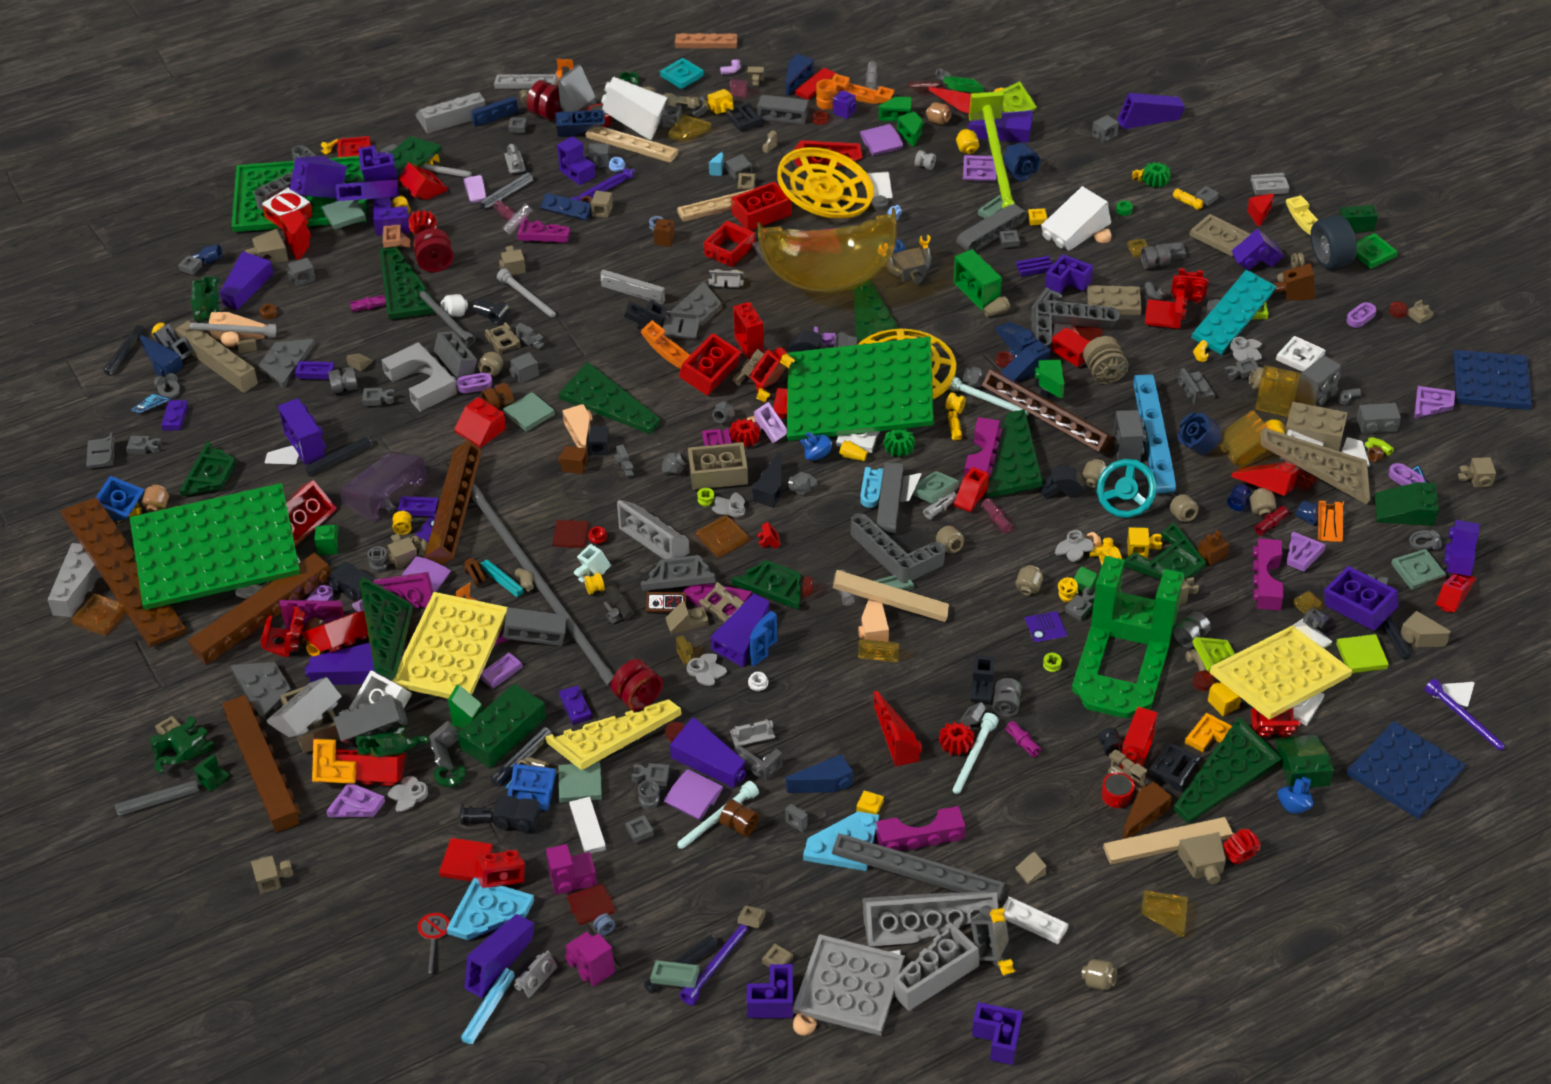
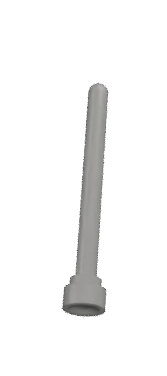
[421,164,472,178]
[497,268,556,318]
[189,323,276,338]

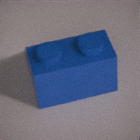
[96,476,145,522]

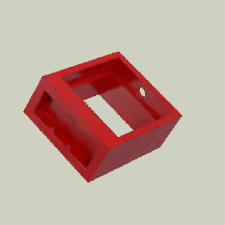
[704,221,755,267]
[733,302,764,359]
[1120,707,1158,769]

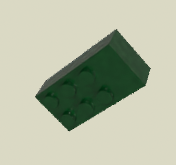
[458,683,546,769]

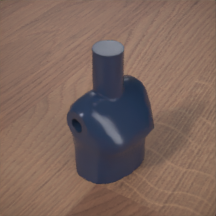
[190,244,223,264]
[1296,500,1327,525]

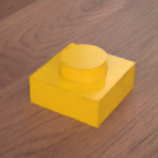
[1028,208,1047,225]
[856,791,884,815]

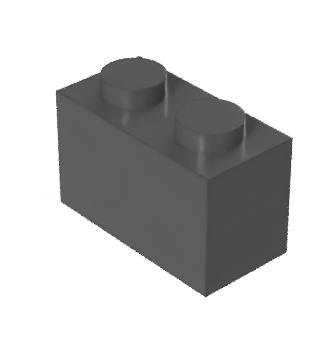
[1357,403,1401,433]

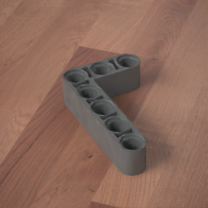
[254,145,316,210]
[1031,300,1120,348]
[850,513,945,582]

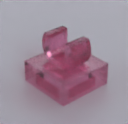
[730,79,748,97]

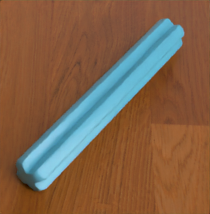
[461,968,514,1044]

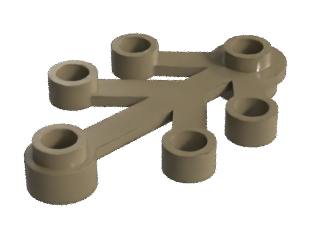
[643,86,700,108]

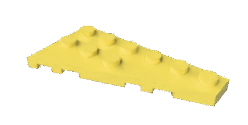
[546,700,682,770]

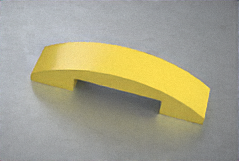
[1286,196,1318,235]

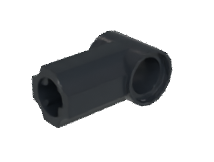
[473,298,510,325]

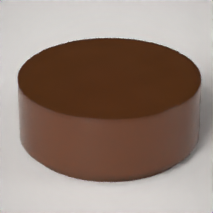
[259,304,278,320]

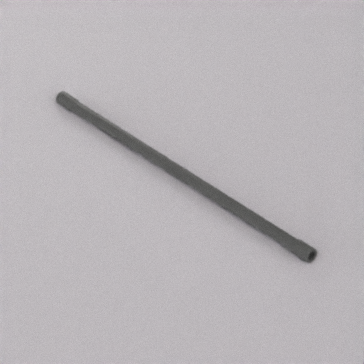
[470,484,614,688]

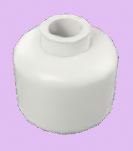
[441,294,468,317]

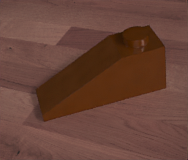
[1122,781,1172,839]

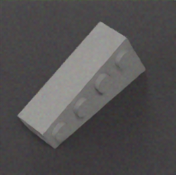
[48,543,102,617]
[894,922,979,1011]

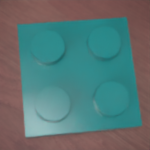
[660,58,704,89]

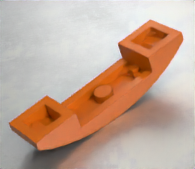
[832,74,895,103]
[641,321,690,369]

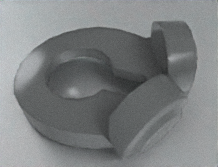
[154,373,180,400]
[1409,529,1442,551]

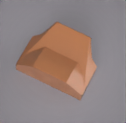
[383,225,410,248]

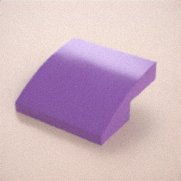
[860,124,903,156]
[963,155,996,181]
[401,556,451,592]
[664,769,724,821]

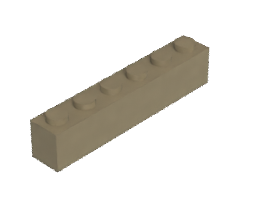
[174,321,258,393]

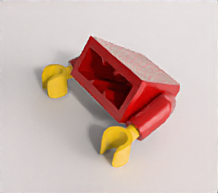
[749,347,795,403]

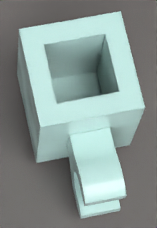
[574,544,611,584]

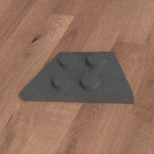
[663,282,722,327]
[259,339,315,388]
[641,555,716,591]
[230,662,291,722]

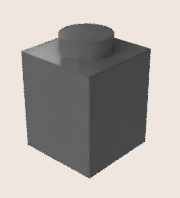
[510,353,539,383]

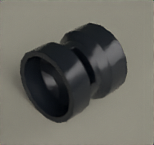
[1098,727,1123,756]

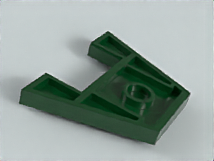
[1124,522,1206,581]

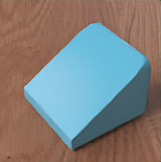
[709,153,724,176]

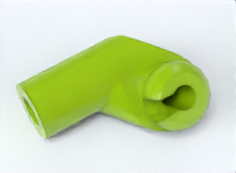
[1365,437,1394,456]

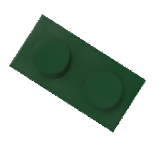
[1339,205,1378,233]

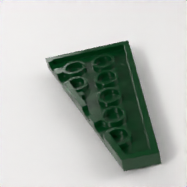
[379,247,436,320]
[853,278,899,345]
[558,362,660,435]
[987,409,1043,499]
[359,577,414,681]
[1174,716,1281,824]

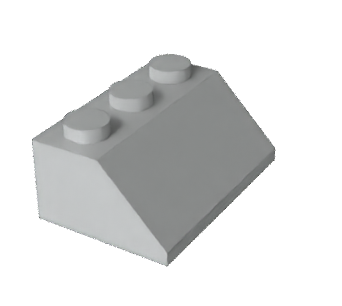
[266,677,342,738]

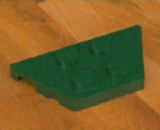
[389,136,443,186]
[179,442,236,496]
[732,560,801,610]

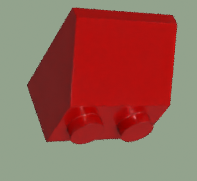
[399,163,448,200]
[280,209,311,261]
[454,397,506,448]

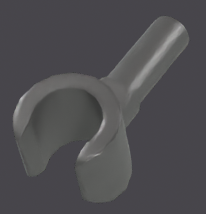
[603,601,620,623]

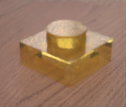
[1127,239,1148,257]
[1293,591,1322,615]
[676,635,693,664]

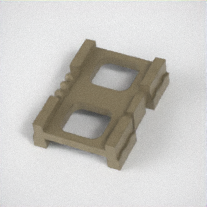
[485,322,521,355]
[732,349,764,386]
[699,582,744,623]
[1108,749,1147,792]

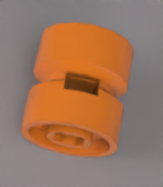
[816,79,837,110]

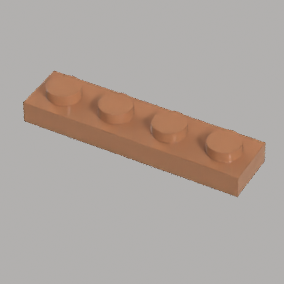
[675,33,737,48]

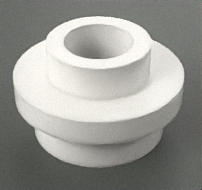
[748,672,768,691]

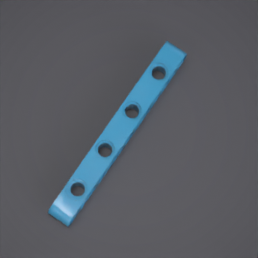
[1134,374,1176,494]

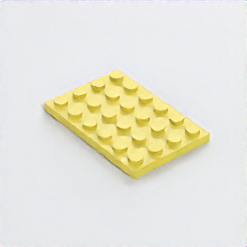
[392,592,507,698]
[1209,625,1353,720]

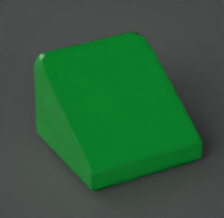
[1074,567,1097,593]

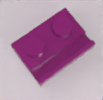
[702,428,731,446]

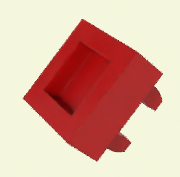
[757,522,781,549]

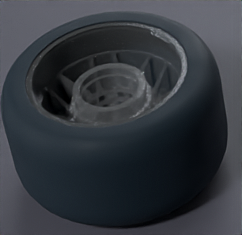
[1310,215,1357,269]

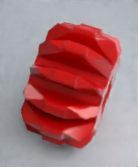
[408,210,437,235]
[729,418,761,448]
[939,721,974,756]
[1223,829,1261,864]

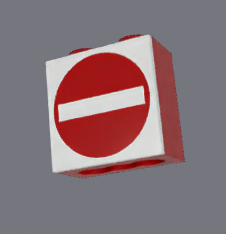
[262,188,312,229]

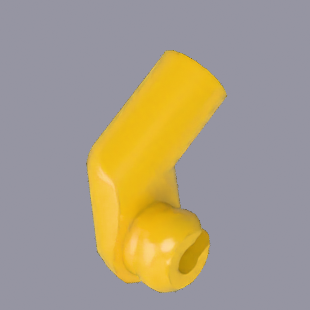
[1193,340,1208,362]
[1089,538,1114,557]

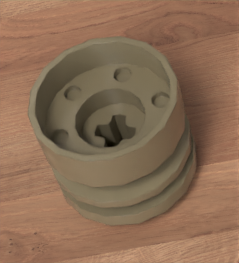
[1083,336,1129,384]

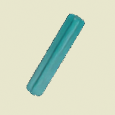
[481,559,524,597]

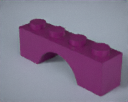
[964,417,1002,478]
[1252,538,1283,610]
[876,806,965,851]

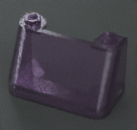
[341,452,427,522]

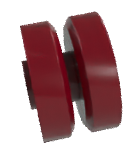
[527,80,561,120]
[413,228,454,273]
[610,659,663,712]

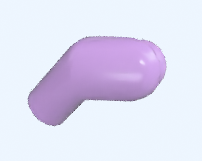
[720,60,741,75]

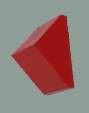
[1247,193,1274,226]

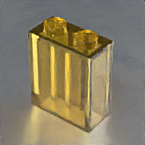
[1255,365,1301,417]
[1218,410,1269,468]

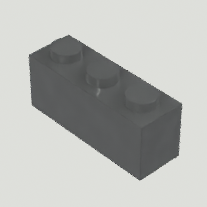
[758,95,808,124]
[434,331,477,379]
[503,607,566,646]

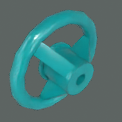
[1097,459,1157,518]

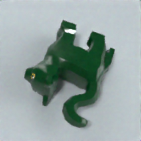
[190,276,220,331]
[150,716,215,773]
[356,726,430,757]

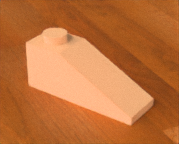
[209,312,265,340]
[563,404,592,454]
[858,599,889,646]

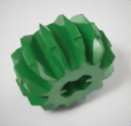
[1143,162,1171,188]
[884,428,915,458]

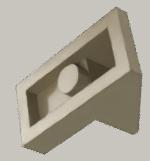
[666,601,709,634]

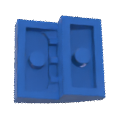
[750,611,777,666]
[508,764,556,811]

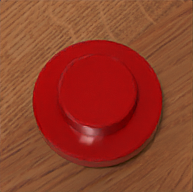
[588,526,608,544]

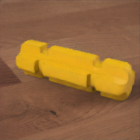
[1173,189,1204,210]
[947,411,962,441]

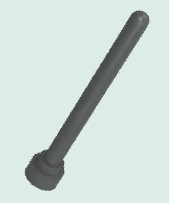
[420,291,475,347]

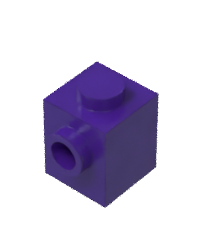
[834,91,857,119]

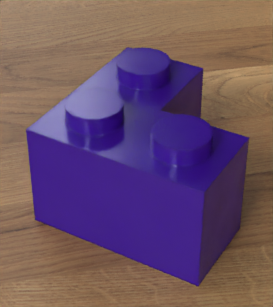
[557,136,595,185]
[359,145,398,182]
[374,198,410,236]
[1232,228,1284,271]
[1045,254,1093,294]
[1444,520,1479,576]
[747,964,793,1018]
[972,1002,1023,1065]

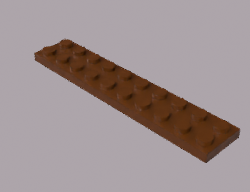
[61,497,186,648]

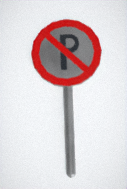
[418,913,450,974]

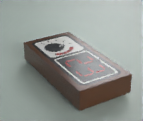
[646,592,686,613]

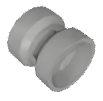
[915,150,936,170]

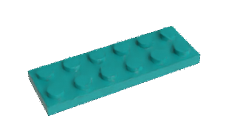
[1191,270,1276,355]

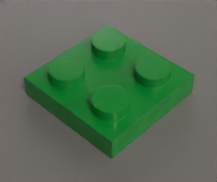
[943,76,984,94]
[1356,233,1398,269]

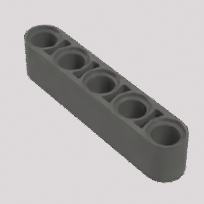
[956,204,1027,252]
[877,462,904,534]

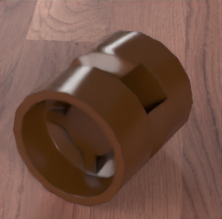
[481,382,514,409]
[719,799,759,837]

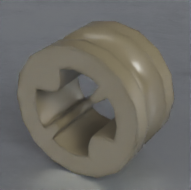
[1291,253,1305,268]

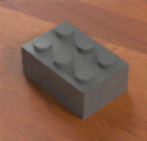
[334,695,409,746]

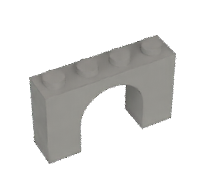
[382,342,457,412]

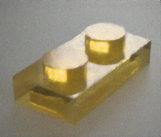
[858,639,899,662]

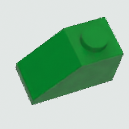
[878,97,912,121]
[897,112,923,147]
[1035,360,1064,398]
[315,524,339,556]
[448,685,482,728]

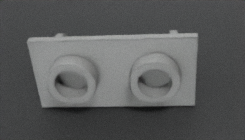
[504,144,526,174]
[709,269,744,288]
[730,719,775,747]
[514,951,558,998]

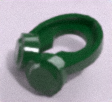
[619,71,640,86]
[433,765,466,789]

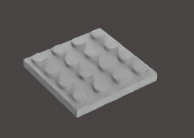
[793,934,905,1036]

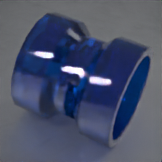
[1226,484,1251,511]

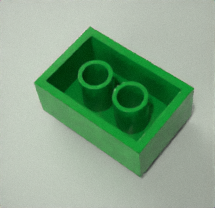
[953,249,1002,312]

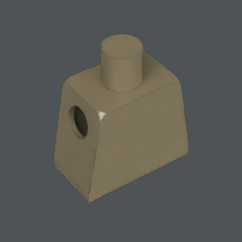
[245,229,288,264]
[1178,832,1225,884]

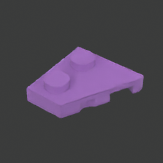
[1414,386,1455,418]
[1287,532,1325,572]
[326,783,385,817]

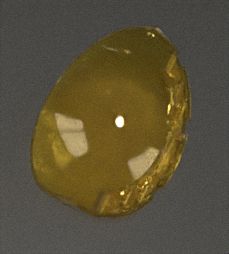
[757,208,897,294]

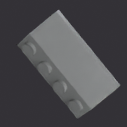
[416,92,485,134]
[617,500,689,559]

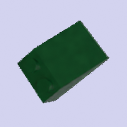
[1374,482,1439,526]
[1274,735,1334,788]

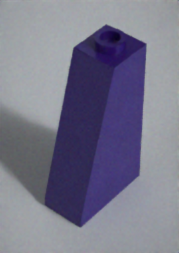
[1117,93,1185,129]
[968,110,1033,143]
[336,180,399,201]
[220,251,273,310]
[711,594,770,667]
[305,643,381,685]
[670,717,746,788]
[465,913,534,999]

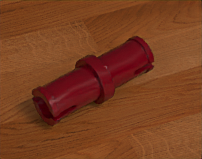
[1254,506,1289,536]

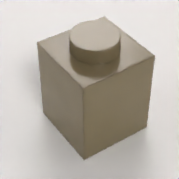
[591,191,613,218]

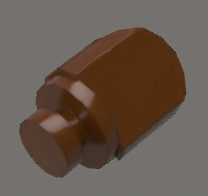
[464,558,486,587]

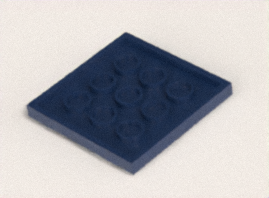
[1453,350,1532,410]
[1346,721,1466,819]

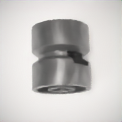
[1141,244,1171,269]
[328,366,358,394]
[1173,611,1211,648]
[992,678,1022,717]

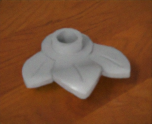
[1230,337,1262,361]
[712,493,746,518]
[1055,530,1093,562]
[687,654,727,686]
[388,776,428,812]

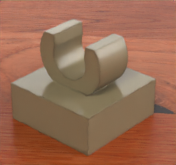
[748,67,764,86]
[1407,300,1433,324]

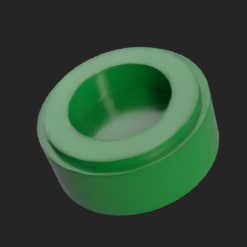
[1116,201,1133,216]

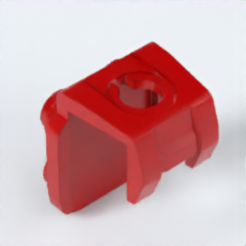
[1171,268,1208,302]
[261,606,305,657]

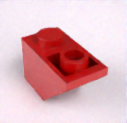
[954,467,989,512]

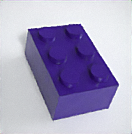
[278,398,326,465]
[1324,566,1399,631]

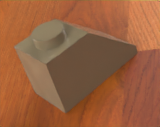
[1401,611,1451,647]

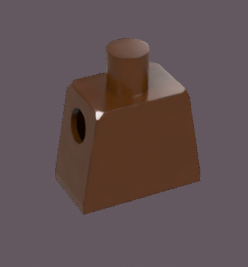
[1273,263,1315,301]

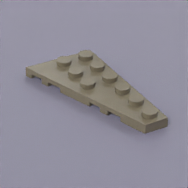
[1261,428,1370,504]

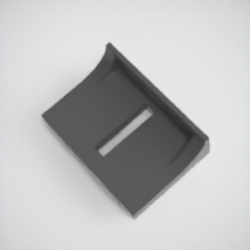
[663,311,701,340]
[86,432,115,468]

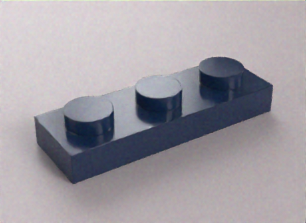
[471,96,518,127]
[540,193,591,221]

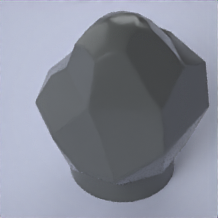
[963,367,986,388]
[713,401,735,424]
[661,451,689,475]
[789,472,817,495]

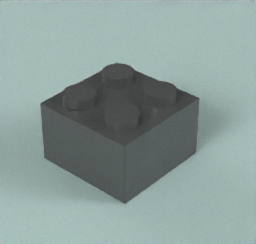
[1296,355,1341,407]
[1113,410,1146,461]

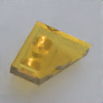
[668,115,711,142]
[1141,890,1188,937]

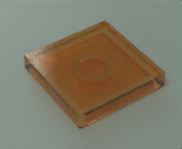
[695,515,749,558]
[71,593,125,636]

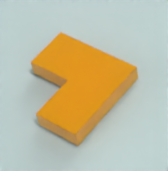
[1185,713,1232,752]
[312,739,356,783]

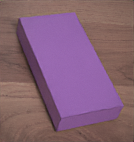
[479,653,523,689]

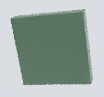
[322,200,366,230]
[503,392,555,432]
[912,471,961,504]
[1391,549,1447,590]
[558,762,602,803]

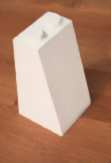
[601,77,667,140]
[1041,186,1111,251]

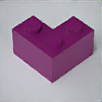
[546,844,597,895]
[565,932,615,987]

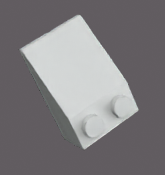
[348,671,412,711]

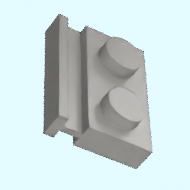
[1250,173,1289,195]

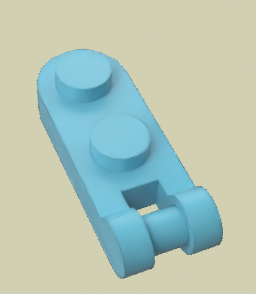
[861,467,884,508]

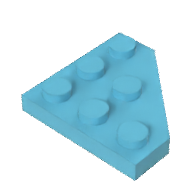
[803,812,879,871]
[446,878,534,940]

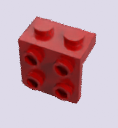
[1145,289,1187,329]
[1250,708,1301,738]

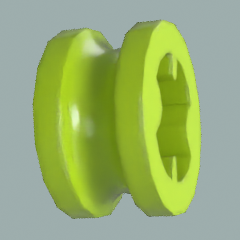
[697,488,714,506]
[1043,653,1062,672]

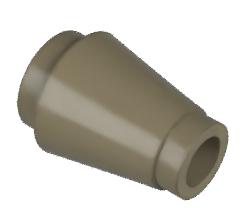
[983,296,1010,318]

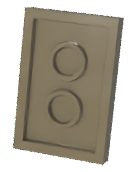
[1190,214,1250,256]
[1087,285,1141,315]

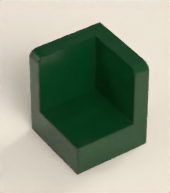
[194,754,229,792]

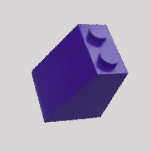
[290,156,347,198]

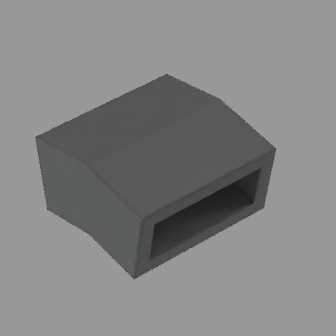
[724,154,752,180]
[834,332,857,347]

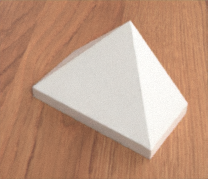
[1293,619,1332,649]

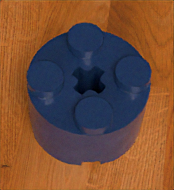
[1003,143,1041,182]
[1177,412,1223,456]

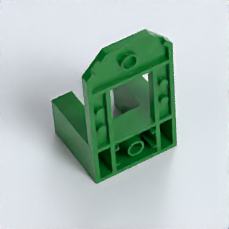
[1072,555,1184,719]

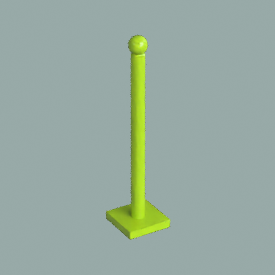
[969,91,1015,208]

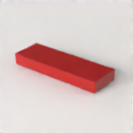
[796,68,836,100]

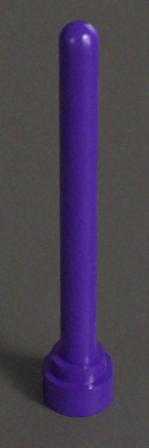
[1424,679,1504,750]
[679,924,748,1005]

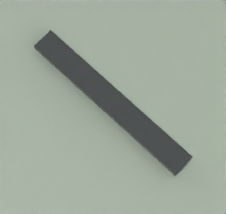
[832,833,1005,904]

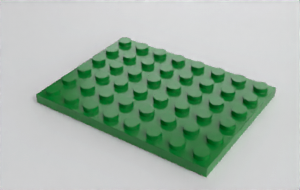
[232,156,367,232]
[787,337,934,441]
[130,483,301,610]

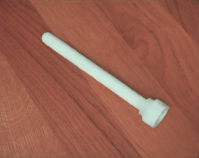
[948,377,1029,416]
[953,713,999,794]
[677,781,759,849]

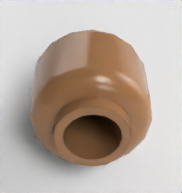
[926,102,951,125]
[141,485,169,513]

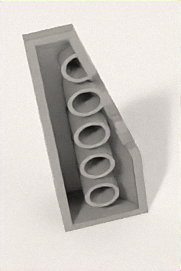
[863,892,998,946]

